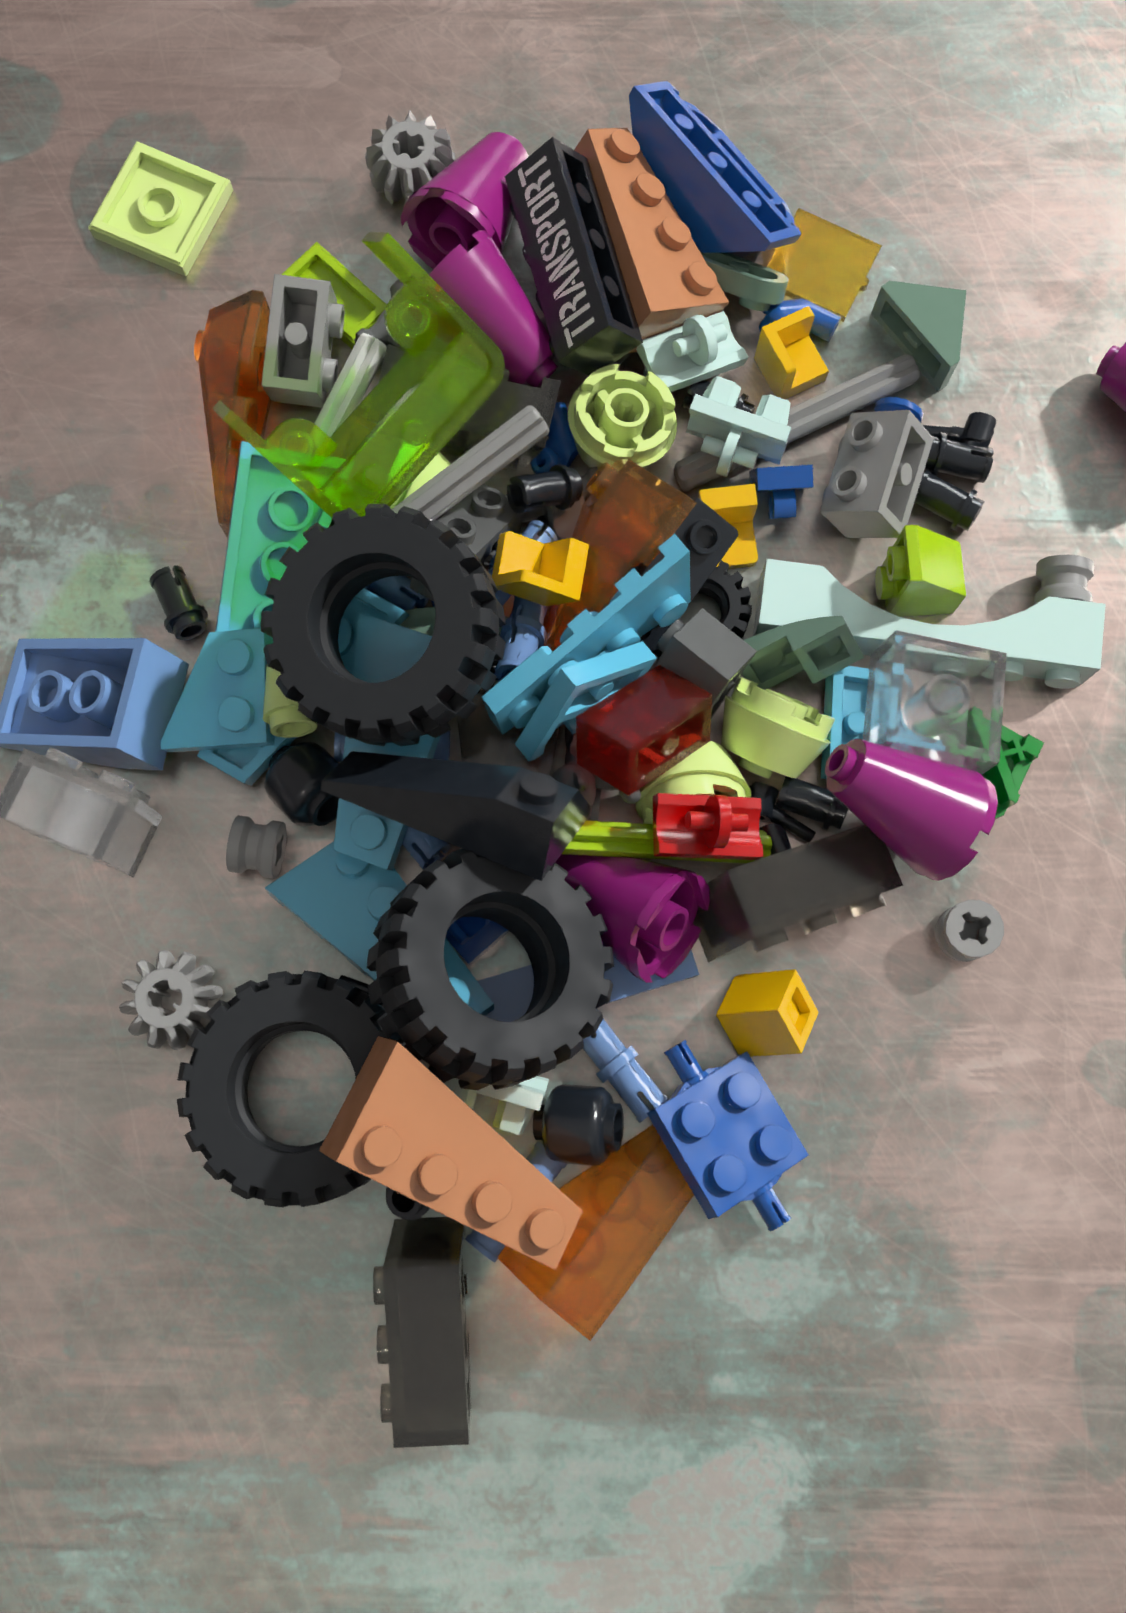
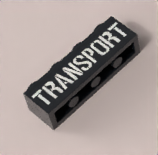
[505,137,643,376]

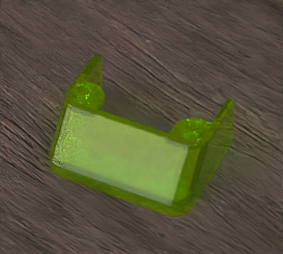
[213,232,505,519]

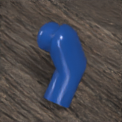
[759,298,841,342]
[530,402,578,474]

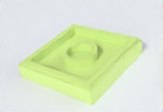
[88,141,234,277]

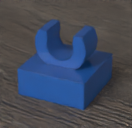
[749,465,814,519]
[445,917,510,966]

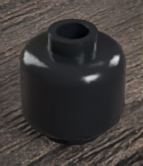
[264,742,339,827]
[533,1084,624,1166]

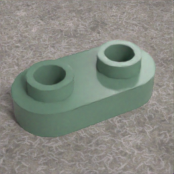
[698,248,789,311]

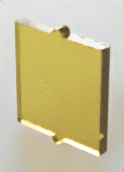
[768,208,882,322]

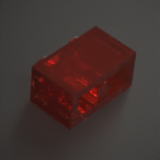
[576,665,712,796]

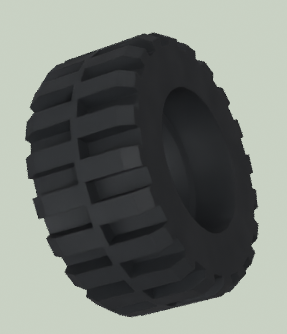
[261,504,506,747]
[367,849,614,1091]
[177,970,405,1208]

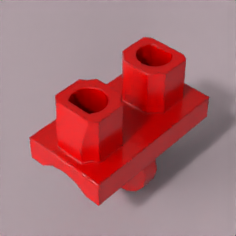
[652,793,763,860]

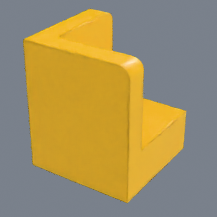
[754,306,829,399]
[698,484,758,569]
[492,531,589,607]
[716,969,819,1057]

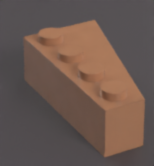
[574,128,729,353]
[319,1036,583,1270]

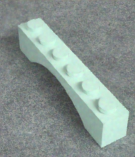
[753,559,1106,689]

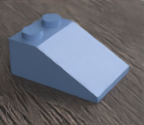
[0,638,189,770]

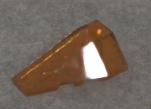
[194,290,271,539]
[543,459,697,651]
[498,1124,694,1341]

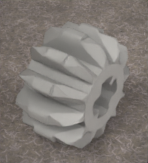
[365,110,456,205]
[119,950,223,1050]

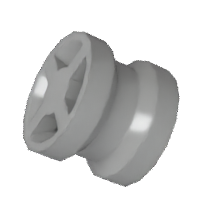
[1034,554,1094,605]
[226,815,286,879]
[935,900,1004,962]

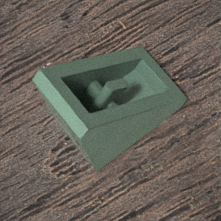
[871,281,966,392]

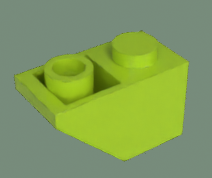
[875,525,966,617]

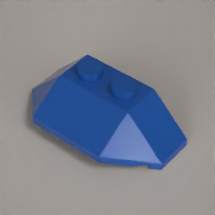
[629,81,802,253]

